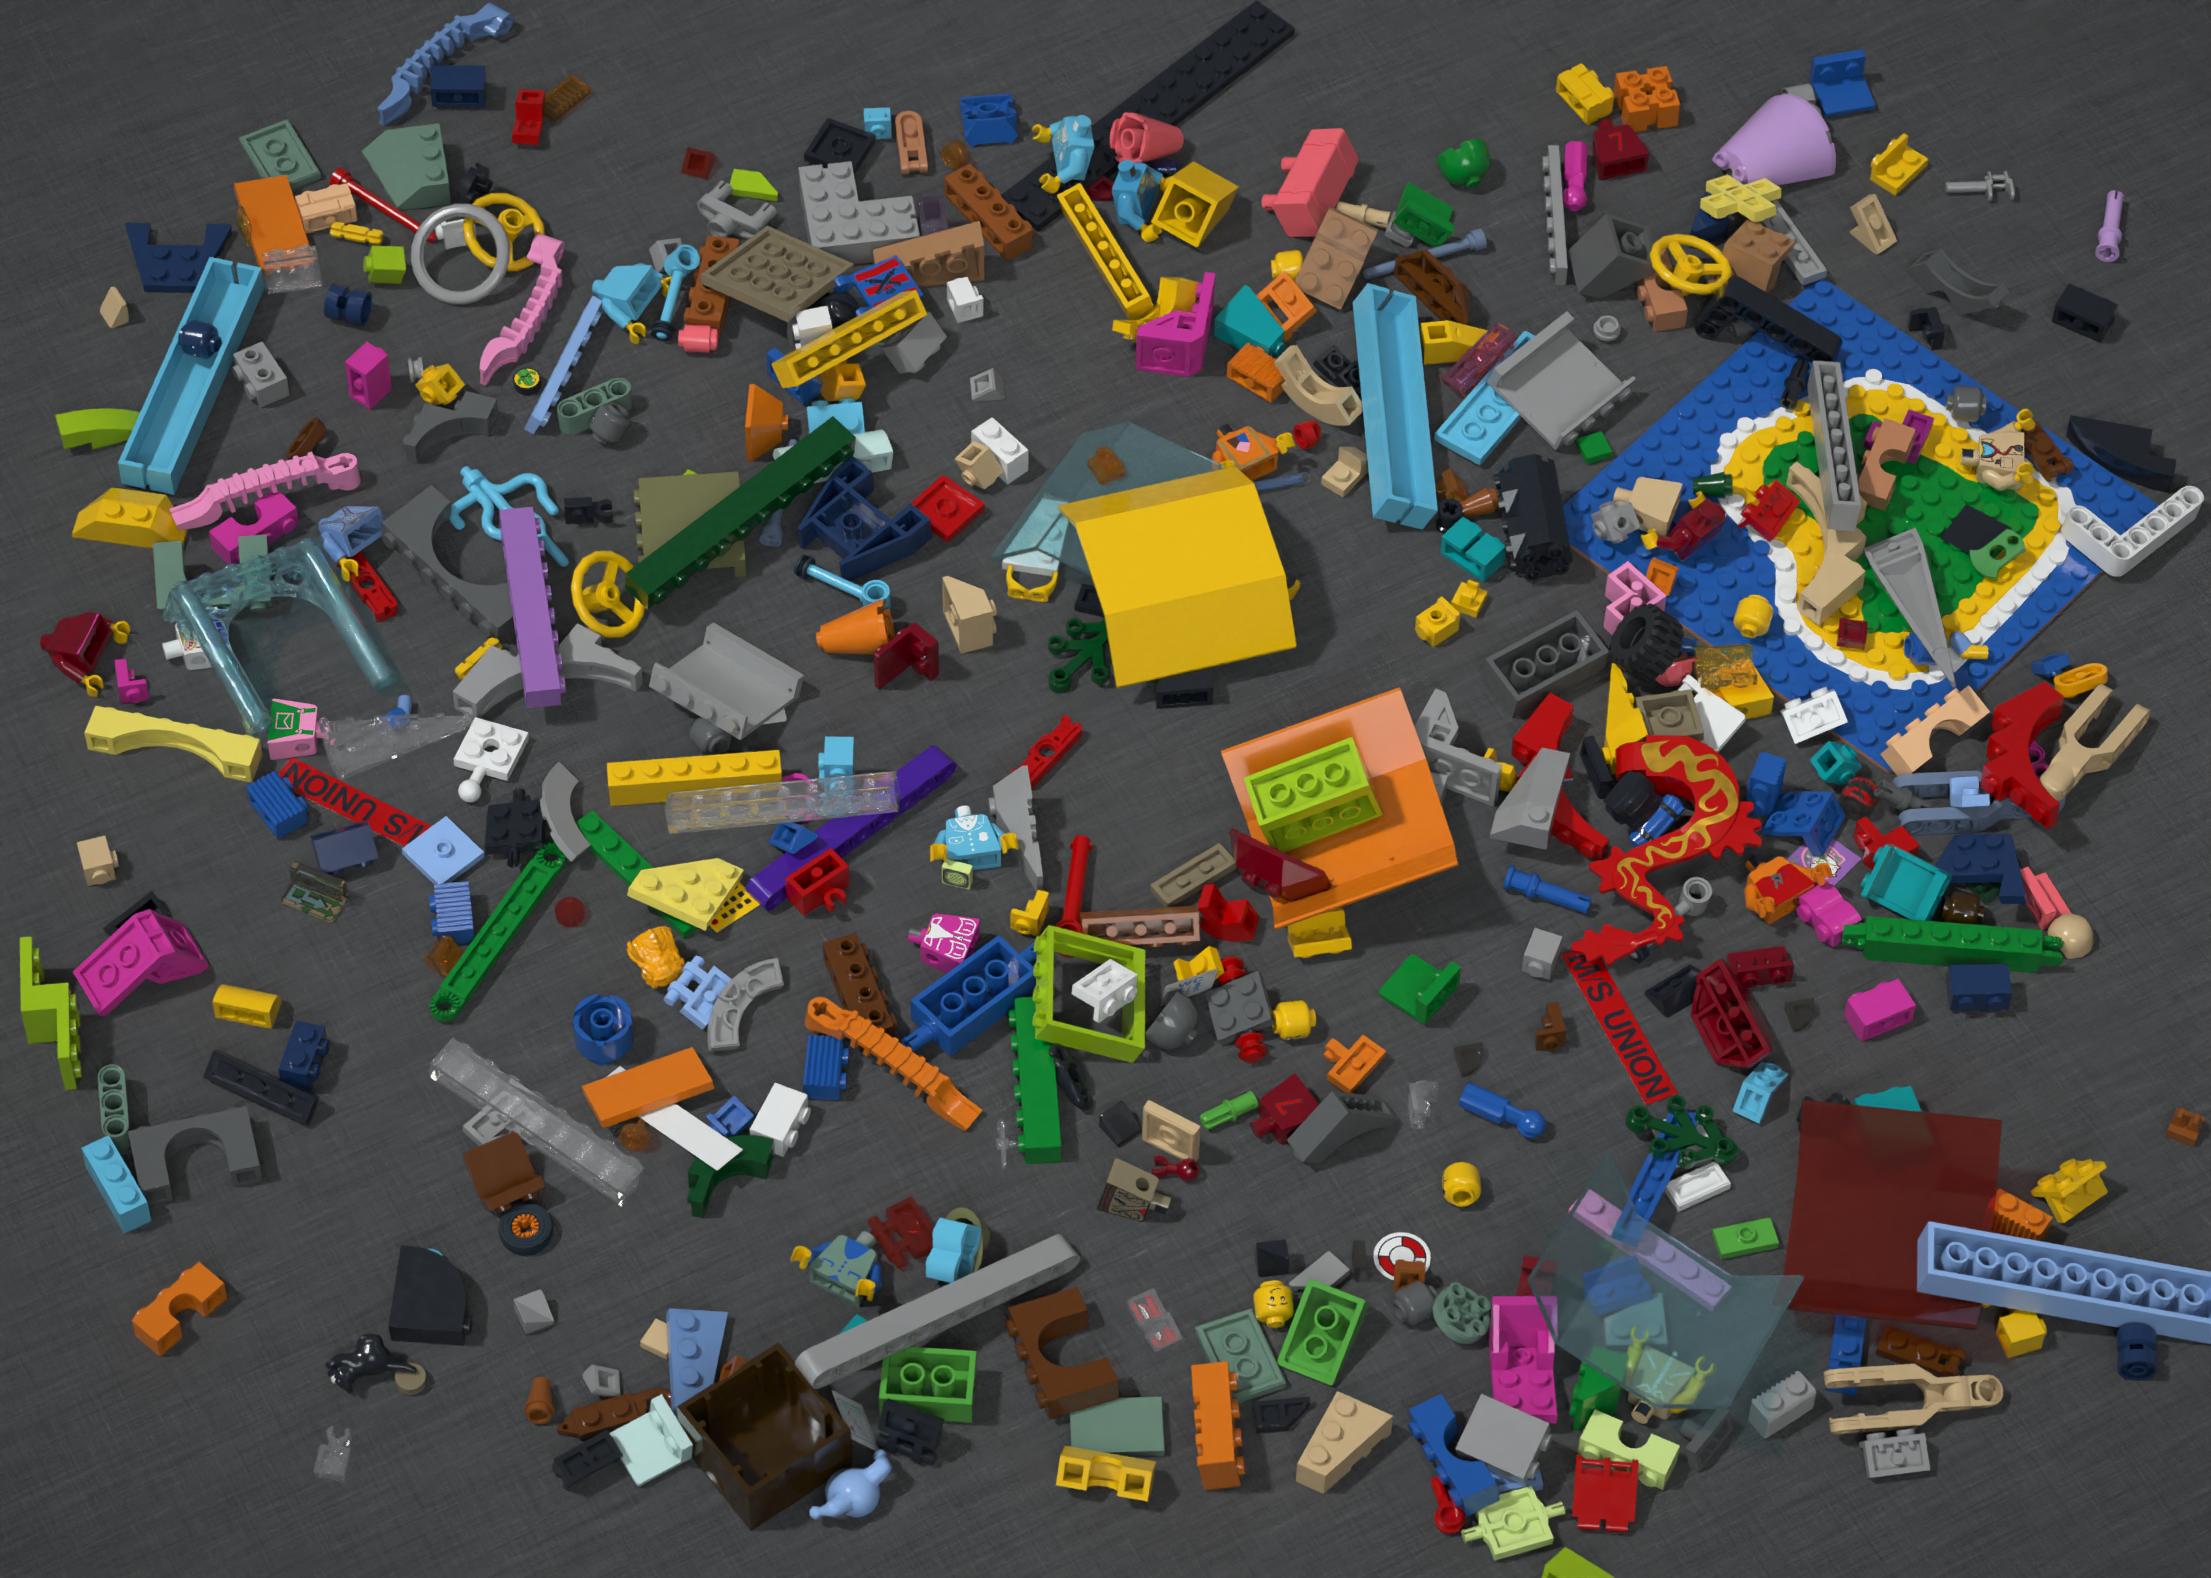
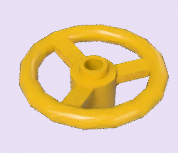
[463,193,545,271]
[1649,234,1732,296]
[571,551,645,638]

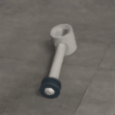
[1629,877,1712,963]

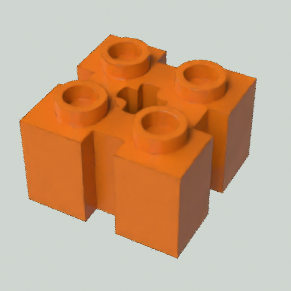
[1613,66,1680,132]

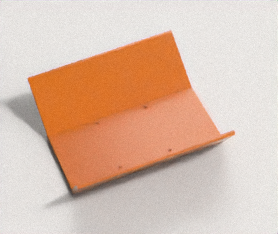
[1221,687,1459,930]

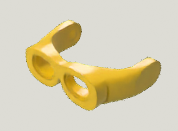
[1006,564,1059,602]

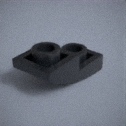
[1313,345,1361,395]

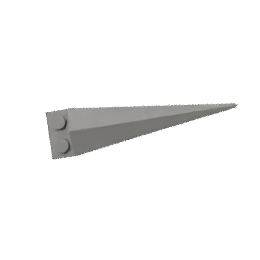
[1863,528,1956,688]

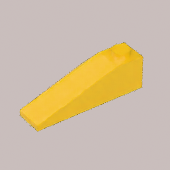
[1600,663,1648,775]

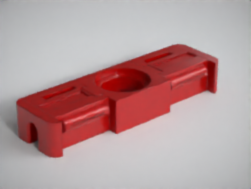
[336,551,398,622]
[1011,715,1082,790]

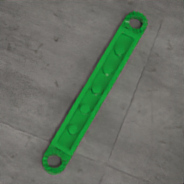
[430,843,567,1022]

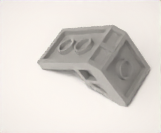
[1414,688,1502,807]

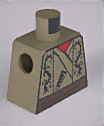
[1097,1158,1171,1221]

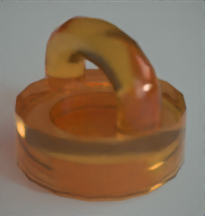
[941,139,968,170]
[619,1119,650,1151]

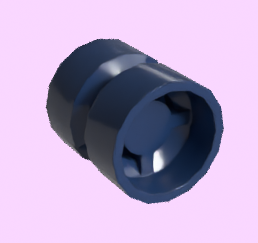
[324,284,372,326]
[2116,1324,2158,1381]

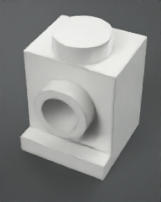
[947,277,983,323]

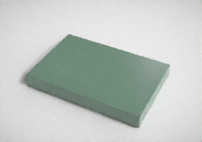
[239,119,321,190]
[1195,1308,1286,1403]
[1070,1397,1164,1457]

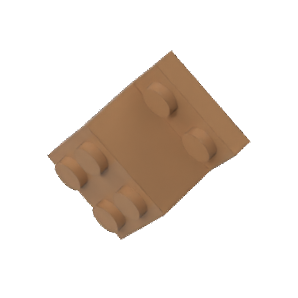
[1295,207,1378,310]
[1706,219,1795,294]

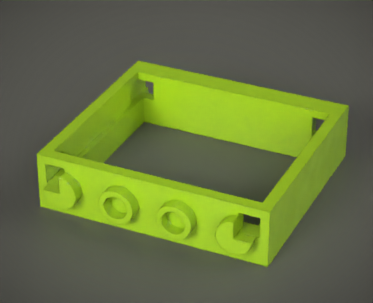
[1032,925,1145,1063]

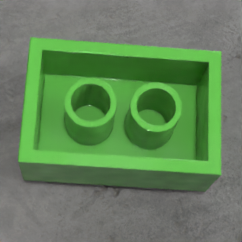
[879,1347,977,1423]

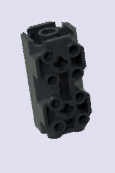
[1494,454,1573,581]

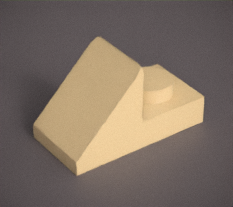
[1850,194,1897,254]
[1321,447,1369,497]

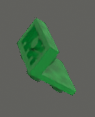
[1392,182,1455,248]
[1378,954,1461,1025]

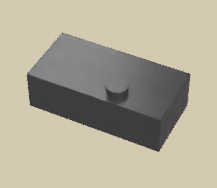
[1480,610,1609,718]

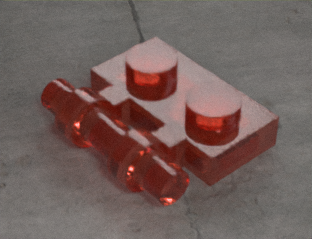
[867,1196,933,1269]

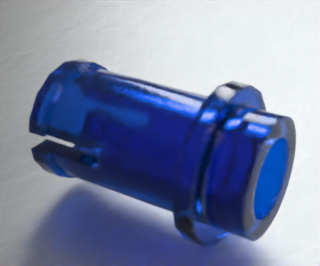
[1144,158,1177,177]

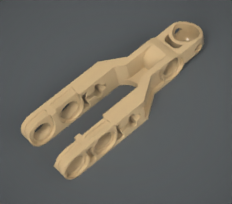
[2039,684,2151,801]
[1823,1364,2003,1434]

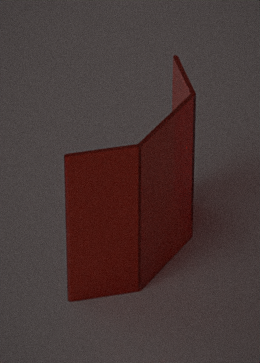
[1773,1100,2002,1330]

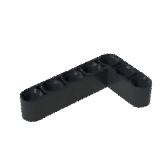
[1695,276,1843,363]

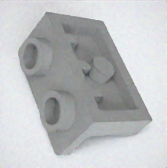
[1859,1428,1930,1478]

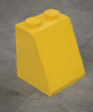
[1151,161,1239,248]

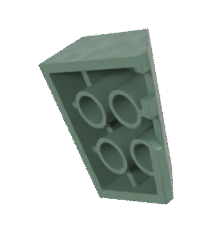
[362,123,451,211]

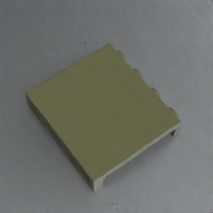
[634,472,746,577]

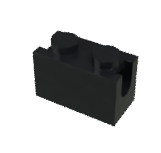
[2052,283,2118,343]

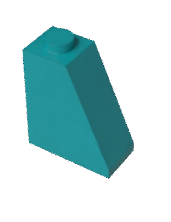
[1214,285,1285,358]

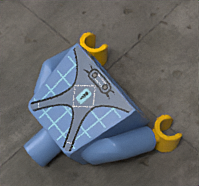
[318,506,387,582]

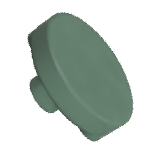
[1433,1282,1491,1344]

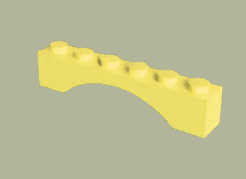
[84,706,263,783]

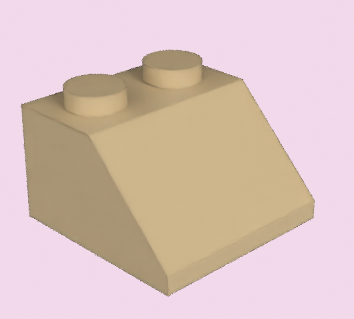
[942,576,997,654]

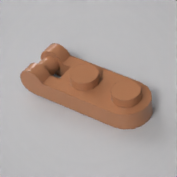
[895,111,928,175]

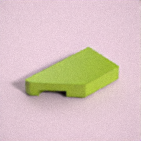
[730,169,778,201]

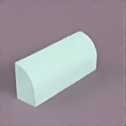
[773,429,893,483]

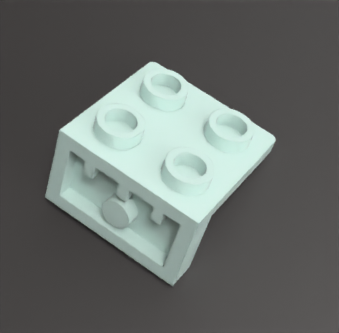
[610,1394,693,1486]

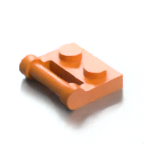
[1256,271,1318,342]

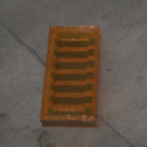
[544,74,591,123]

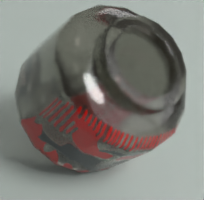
[1838,777,1881,820]

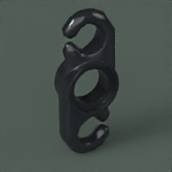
[1049,1043,1093,1111]

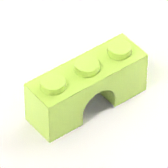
[1578,1410,1680,1490]

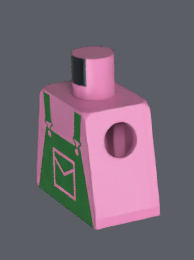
[268,699,335,760]

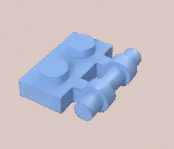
[663,955,731,1030]

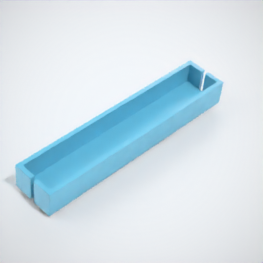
[118,257,265,495]
[1353,283,1438,530]

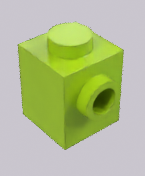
[363,246,406,284]

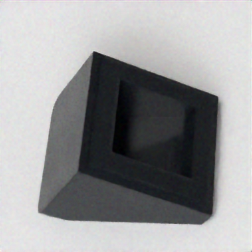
[1099,1101,1141,1147]

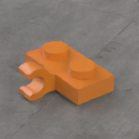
[1324,1035,1386,1093]

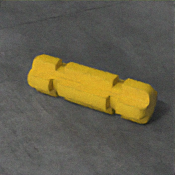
[330,222,383,246]
[455,637,503,680]

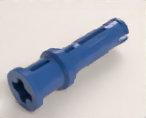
[1503,865,1592,915]

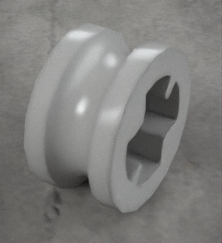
[408,357,423,383]

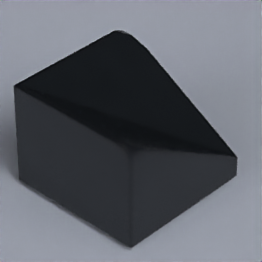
[1255,1240,1289,1277]

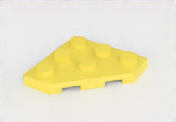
[627,858,744,931]

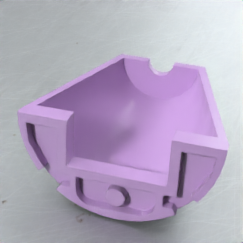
[1712,93,1836,185]

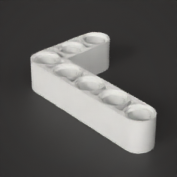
[2061,486,2204,577]

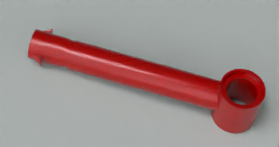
[1056,835,1093,957]

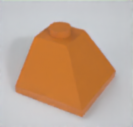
[745,384,789,462]

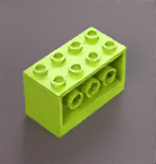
[1243,737,1383,852]

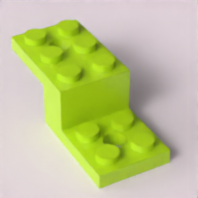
[20,936,82,1090]

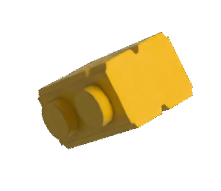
[1556,63,1614,125]

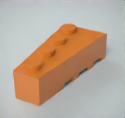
[1191,1361,1245,1490]

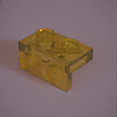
[1695,644,1758,690]

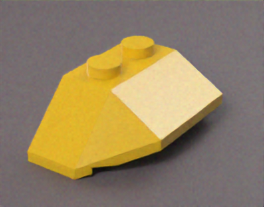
[72,488,188,548]

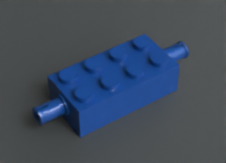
[902,935,1037,1056]

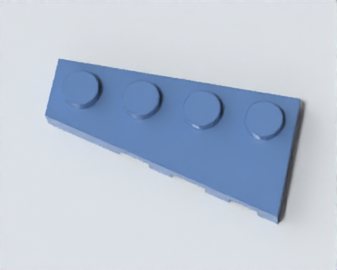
[666,1308,728,1420]

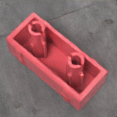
[1262,128,1359,237]

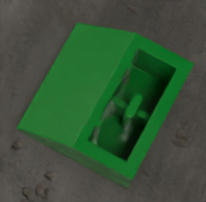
[1569,1347,1628,1431]

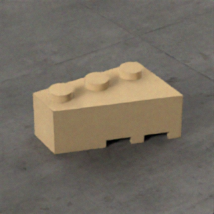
[1296,1391,1393,1494]

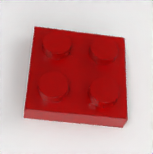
[910,475,985,543]

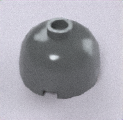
[1145,991,1199,1050]

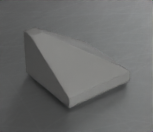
[583,1364,621,1398]

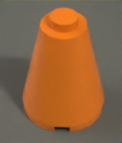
[816,599,895,655]

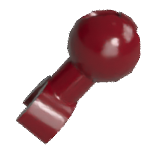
[1151,1156,1200,1182]

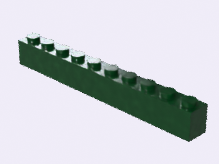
[625,416,856,610]

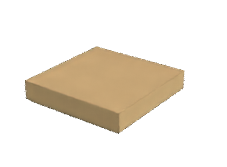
[1142,1100,1201,1161]

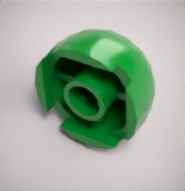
[1436,139,1491,188]

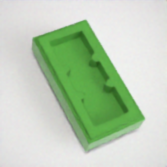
[1712,1218,1779,1260]

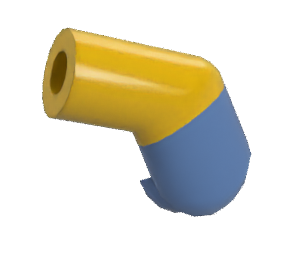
[1949,631,1988,660]

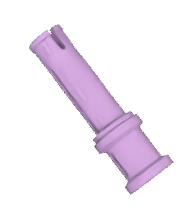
[2095,190,2124,262]

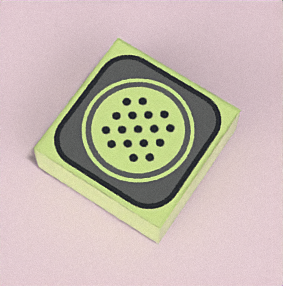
[942,859,973,890]

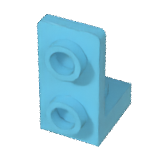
[1733,1062,1788,1123]

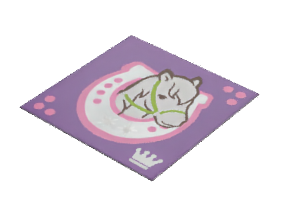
[1787,839,1862,886]

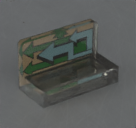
[281,861,349,923]

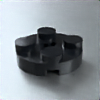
[454,163,493,204]

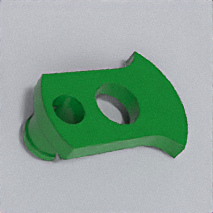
[1970,529,2026,580]

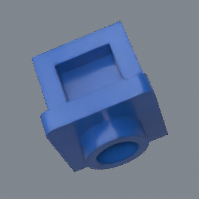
[705,1095,756,1138]

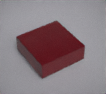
[1837,618,1868,650]

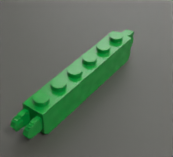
[1842,916,2064,973]

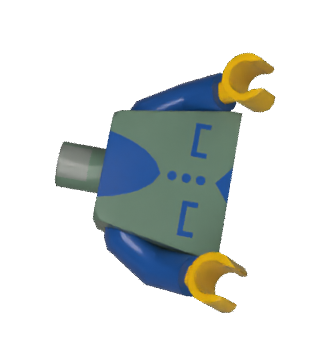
[790,1231,882,1307]

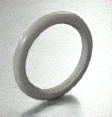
[411,203,510,305]

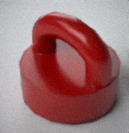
[1293,420,1321,450]

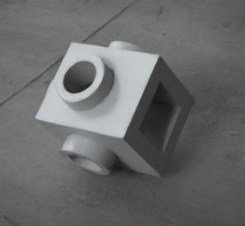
[1591,501,1641,543]

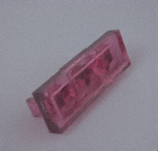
[1441,322,1518,397]

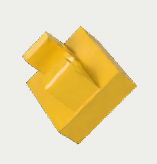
[1451,580,1488,618]

